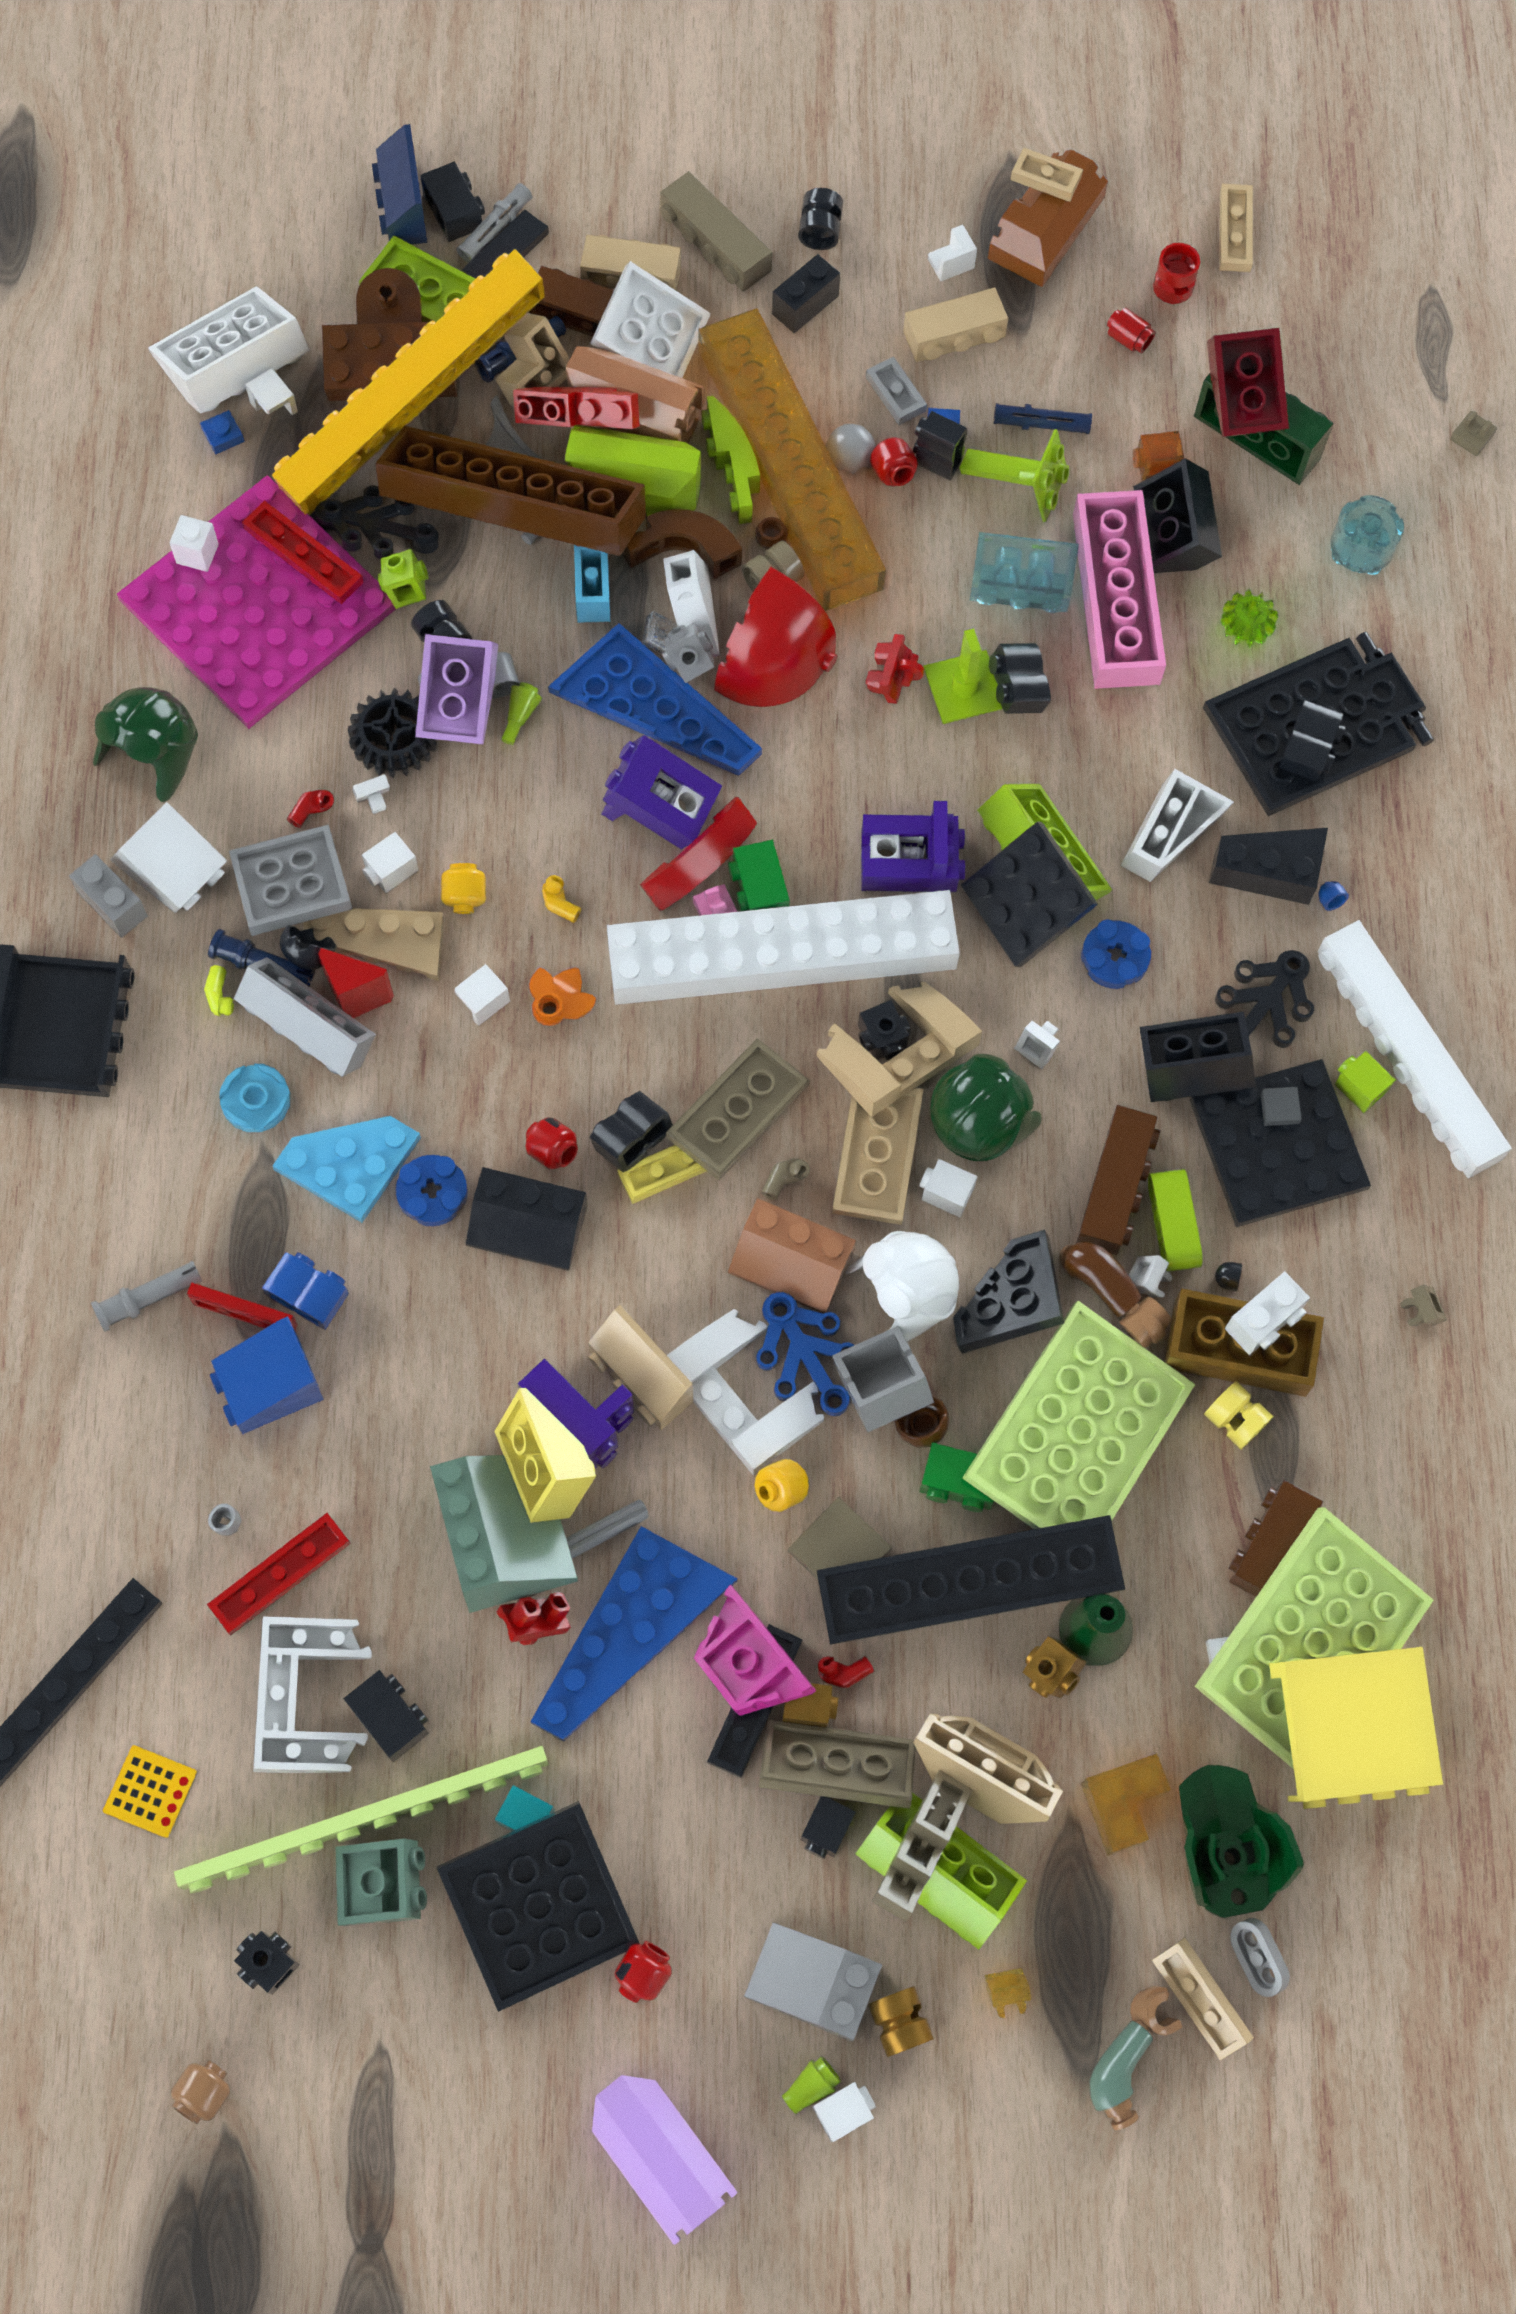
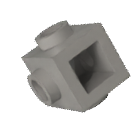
[662,623,714,683]

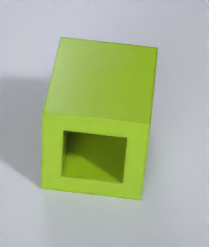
[1334,1051,1396,1113]

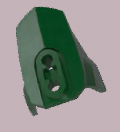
[1179,1765,1304,1918]

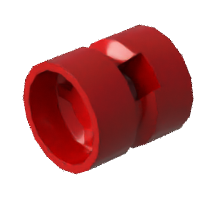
[1153,243,1201,304]

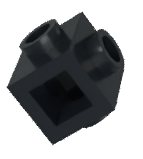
[858,1000,911,1060]
[234,1931,300,1995]

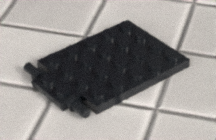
[1203,632,1434,816]

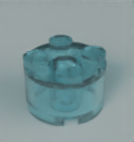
[1330,495,1404,575]

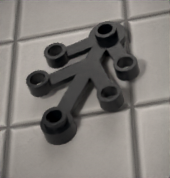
[315,485,439,560]
[1215,950,1314,1048]

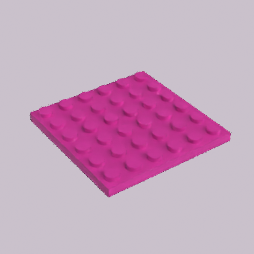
[117,475,396,729]

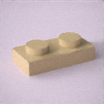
[1011,148,1083,202]

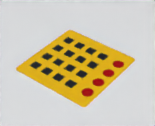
[103,1745,197,1838]

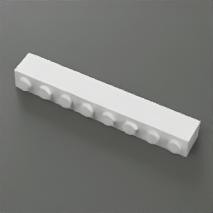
[1318,920,1512,1179]

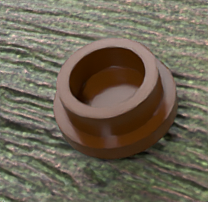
[755,517,788,549]

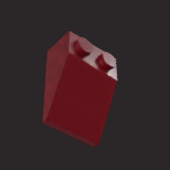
[1207,328,1289,437]

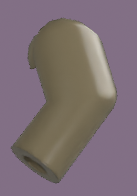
[761,1158,810,1200]

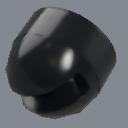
[1215,1262,1242,1292]

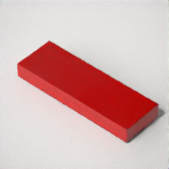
[187,1282,298,1331]

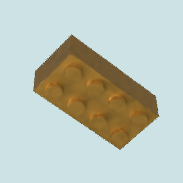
[1164,1288,1324,1397]

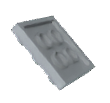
[229,824,352,936]

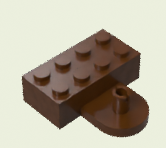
[322,268,457,401]

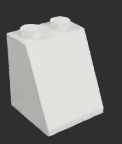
[110,802,227,913]

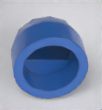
[1318,881,1349,911]

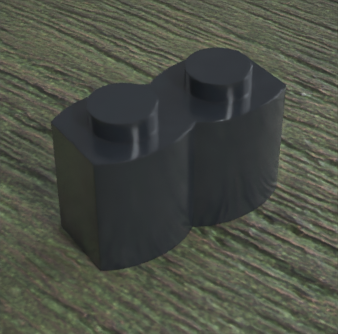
[913,411,968,481]
[989,643,1051,714]
[1279,700,1346,781]
[590,1091,673,1172]

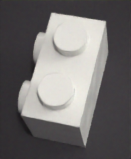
[1225,1271,1310,1355]

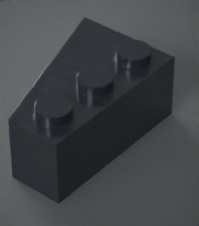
[1209,827,1328,905]

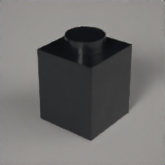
[800,1796,856,1859]

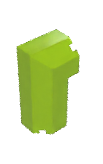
[565,425,701,516]

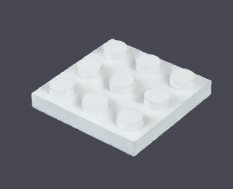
[590,261,711,378]

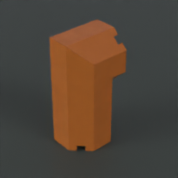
[988,150,1108,287]

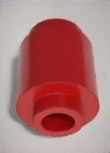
[1107,307,1156,354]

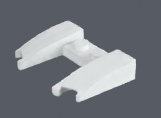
[667,1309,824,1476]
[253,1616,372,1773]

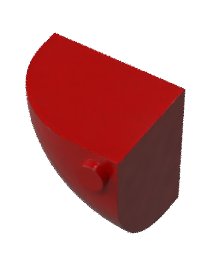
[714,567,838,707]

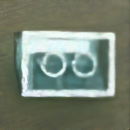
[969,532,1079,613]

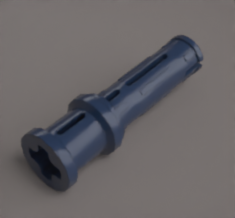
[474,315,566,383]
[208,929,315,987]

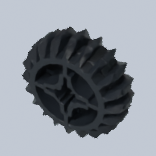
[348,688,438,778]

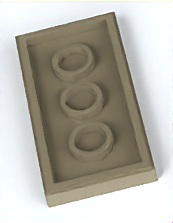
[666,1038,810,1180]
[759,1719,916,1809]

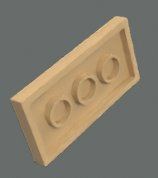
[832,1088,924,1225]

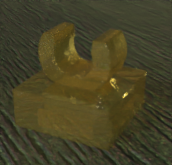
[984,1968,1031,2018]

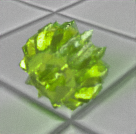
[1220,588,1278,648]

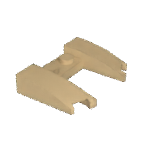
[817,982,982,1117]

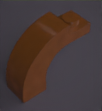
[624,509,742,579]

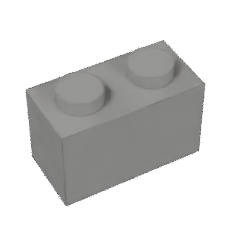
[69,854,148,938]

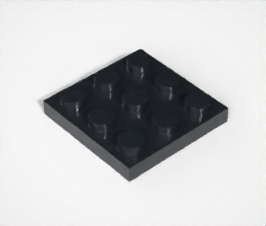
[961,821,1098,967]

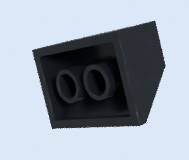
[1133,458,1222,573]
[1140,1011,1256,1102]
[466,1167,588,1271]

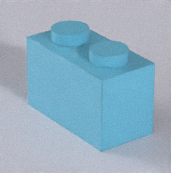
[574,545,611,623]

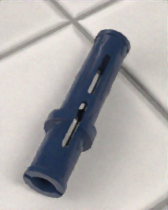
[993,403,1092,434]

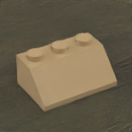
[588,1305,693,1430]

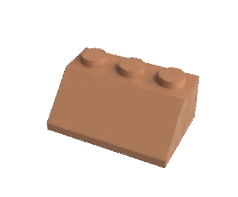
[728,1198,856,1314]

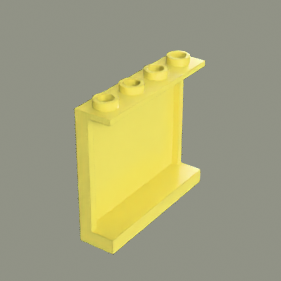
[1269,1647,1443,1809]

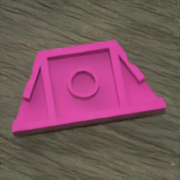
[694,1585,817,1716]

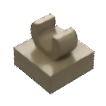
[1450,411,1497,456]
[1400,1284,1447,1326]

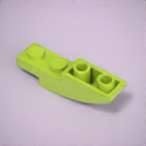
[701,396,760,524]

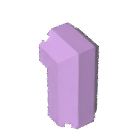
[592,2075,738,2245]

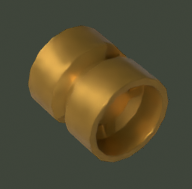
[868,1986,934,2058]

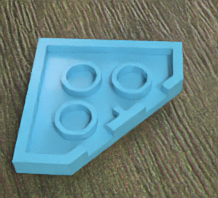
[272,1116,421,1223]

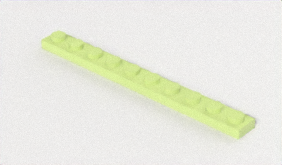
[174,1746,549,1893]

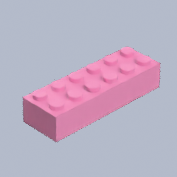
[1073,490,1166,689]

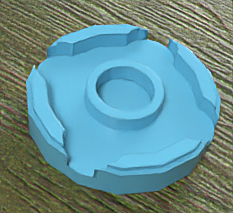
[219,1064,291,1132]

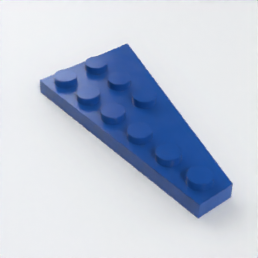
[548,623,762,776]
[530,1526,738,1742]

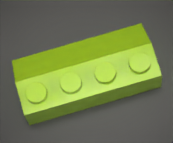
[977,784,1112,900]
[855,1792,1027,1949]

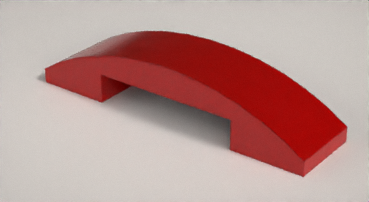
[639,797,757,911]

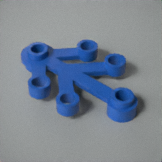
[756,1292,854,1416]

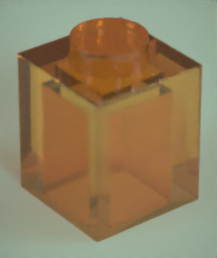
[1133,431,1185,481]

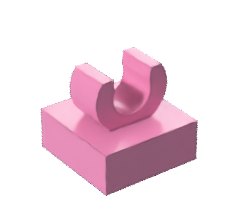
[693,884,737,916]

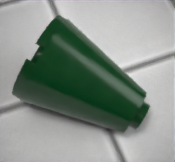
[1059,1594,1133,1666]

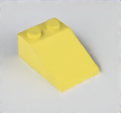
[494,1388,596,1523]

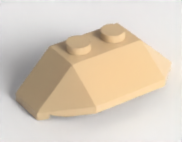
[913,1713,1063,1824]

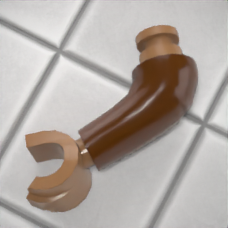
[1059,1241,1172,1348]

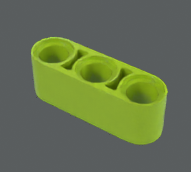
[1148,1169,1203,1272]

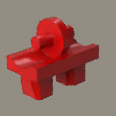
[866,634,924,704]
[496,1592,571,1645]

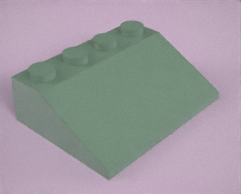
[430,1455,578,1613]

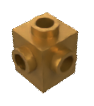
[1022,1636,1087,1698]

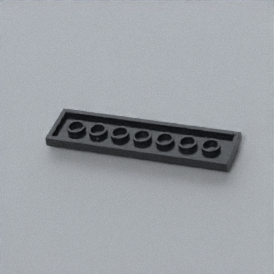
[816,1515,1125,1645]

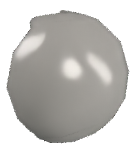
[825,424,876,474]

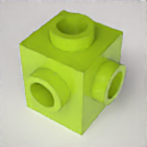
[378,549,429,609]

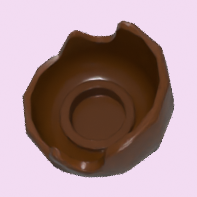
[894,1396,949,1448]

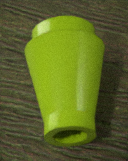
[782,2056,841,2114]

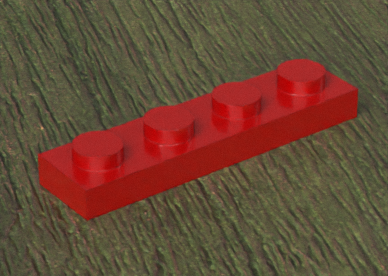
[242,500,364,605]
[207,1512,351,1636]

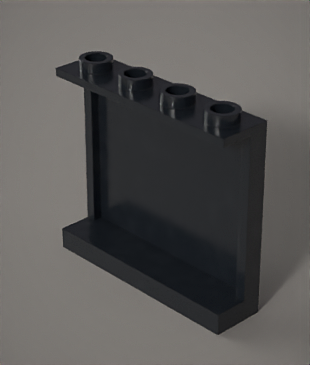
[0,944,135,1097]

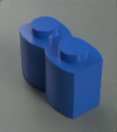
[262,1252,349,1330]

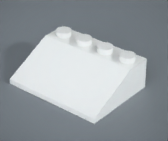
[148,286,310,414]

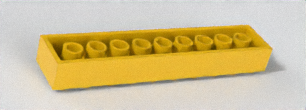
[272,249,545,516]

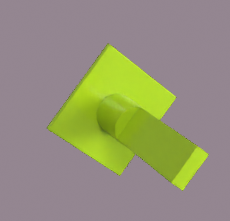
[959,429,1069,522]
[923,628,1002,724]

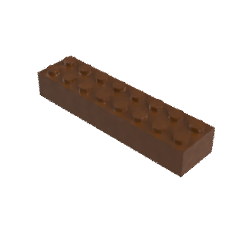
[375,425,646,556]

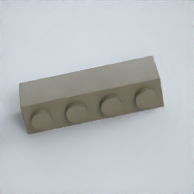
[660,171,772,292]

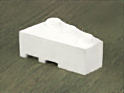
[1121,769,1234,882]

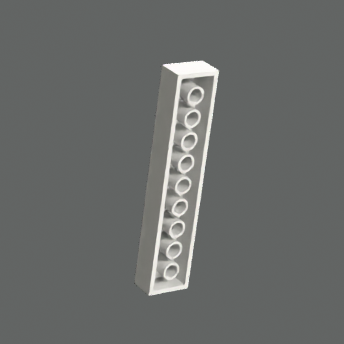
[607,890,960,1005]

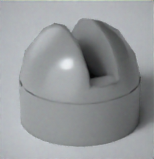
[208,1504,242,1536]

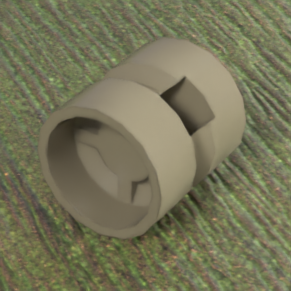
[742,540,804,592]

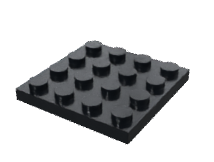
[1189,1059,1371,1227]
[436,1801,640,2012]

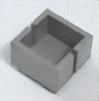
[832,1326,934,1432]

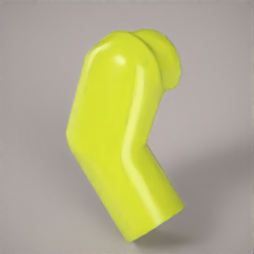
[204,965,234,1017]

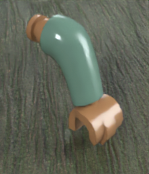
[1089,1986,1183,2130]

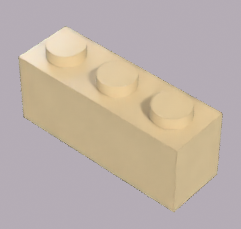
[580,235,681,291]
[903,287,1008,362]

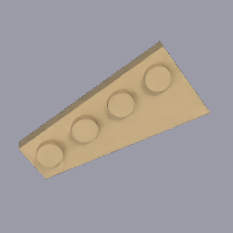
[303,908,444,981]

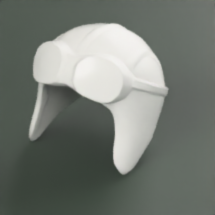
[846,1231,959,1342]

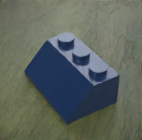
[372,124,428,245]

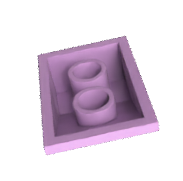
[415,634,498,745]

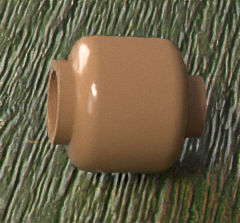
[171,2060,230,2124]

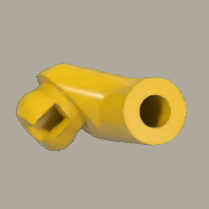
[542,875,581,923]

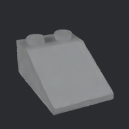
[744,1923,882,2042]

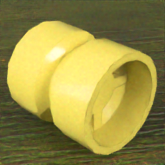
[1204,1381,1274,1450]

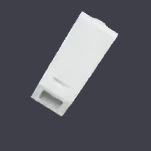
[663,550,720,657]

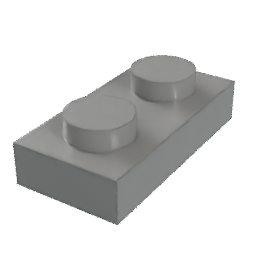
[866,356,927,425]

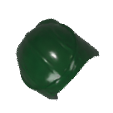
[93,687,198,802]
[930,1054,1042,1161]

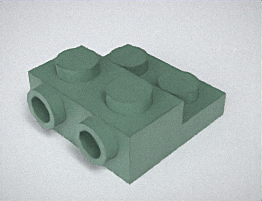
[335,1838,427,1926]

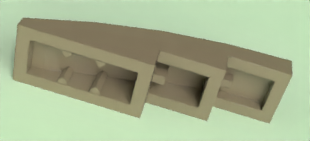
[872,1770,972,1922]

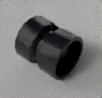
[798,188,843,250]
[411,600,472,642]

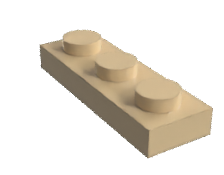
[1219,184,1253,272]
[1152,1938,1254,2061]

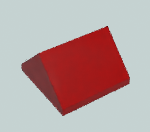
[318,948,394,1018]

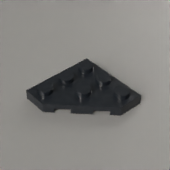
[953,1229,1064,1354]

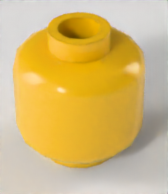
[441,863,486,914]
[754,1459,809,1512]

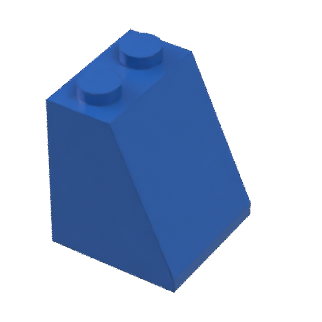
[209,1316,324,1434]

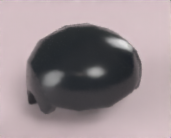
[279,925,337,970]

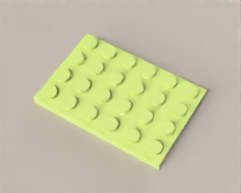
[963,1301,1195,1529]
[1194,1507,1434,1769]

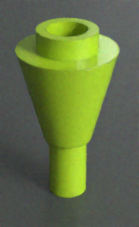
[501,682,543,745]

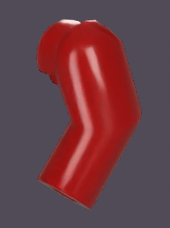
[287,790,334,828]
[818,1656,875,1688]

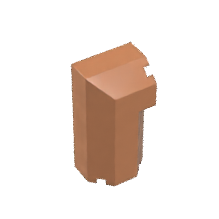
[566,346,704,444]

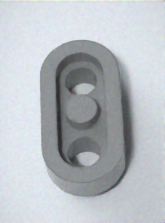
[1230,1918,1290,1997]

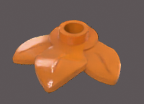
[529,967,596,1026]

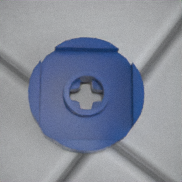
[1081,919,1151,989]
[396,1155,468,1226]

